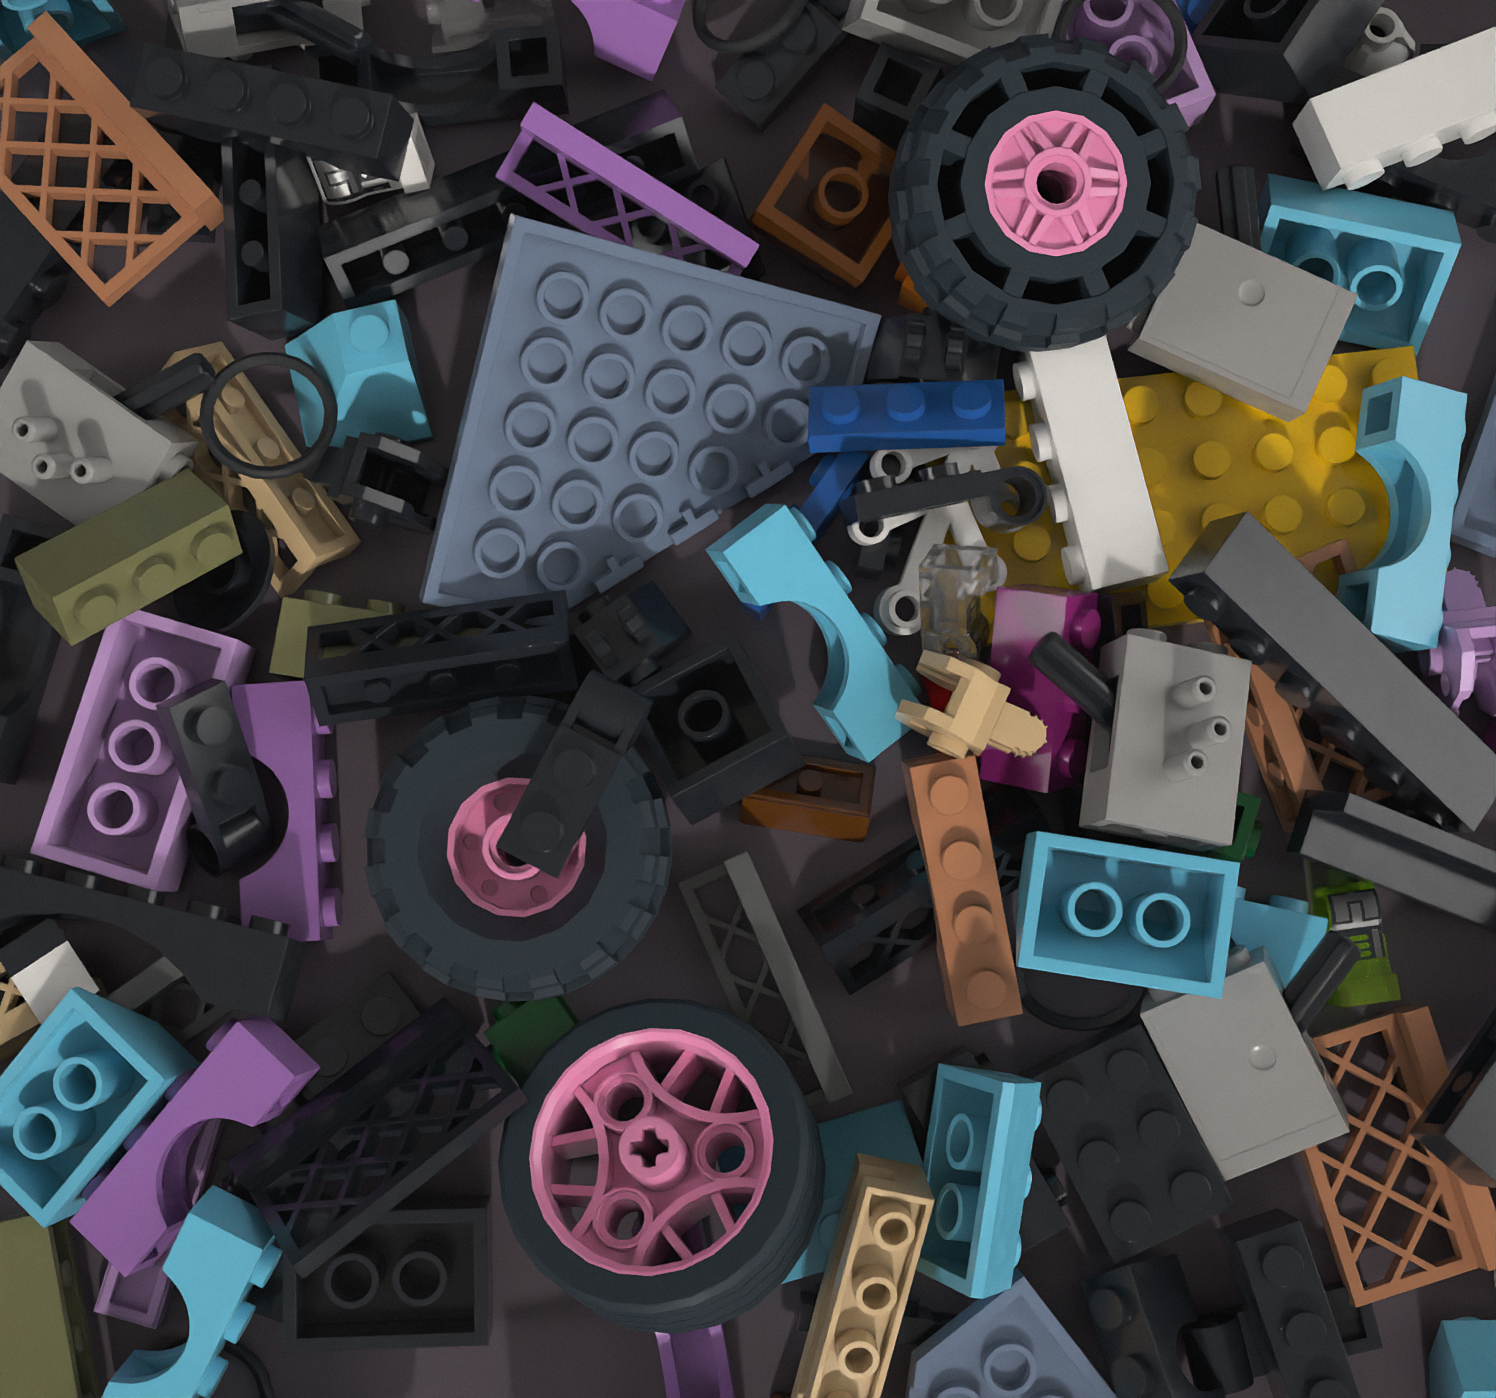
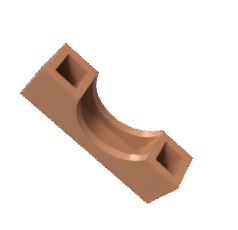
[901,751,1023,1027]

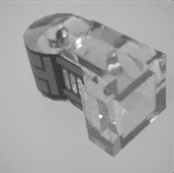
[919,543,998,662]

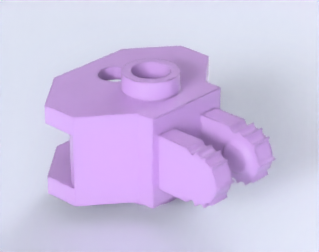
[1417,567,1496,717]

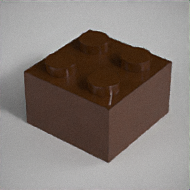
[748,103,896,294]

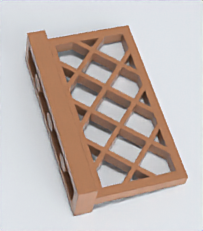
[0,11,224,307]
[1203,538,1392,833]
[1300,1004,1496,1308]

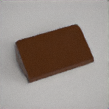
[740,754,877,842]

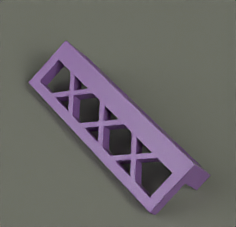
[495,102,760,276]

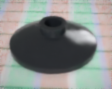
[173,510,275,633]

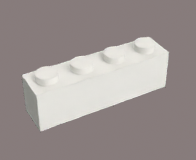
[1292,26,1496,192]
[1013,335,1169,595]

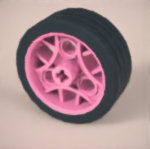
[498,998,826,1334]

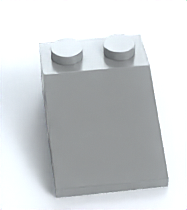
[842,0,1063,66]

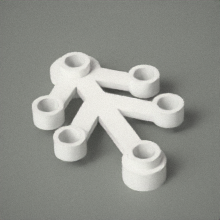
[847,446,1024,636]

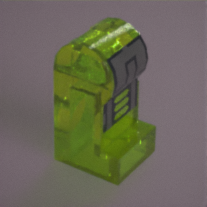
[1312,881,1401,1008]

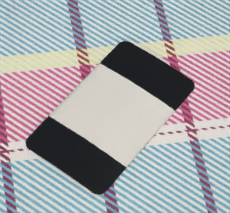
[0,918,105,1025]

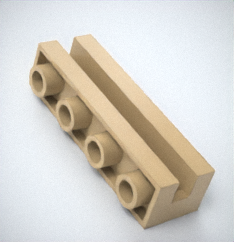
[791,1153,935,1398]

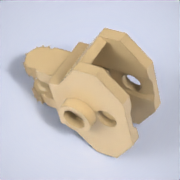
[894,650,1048,760]

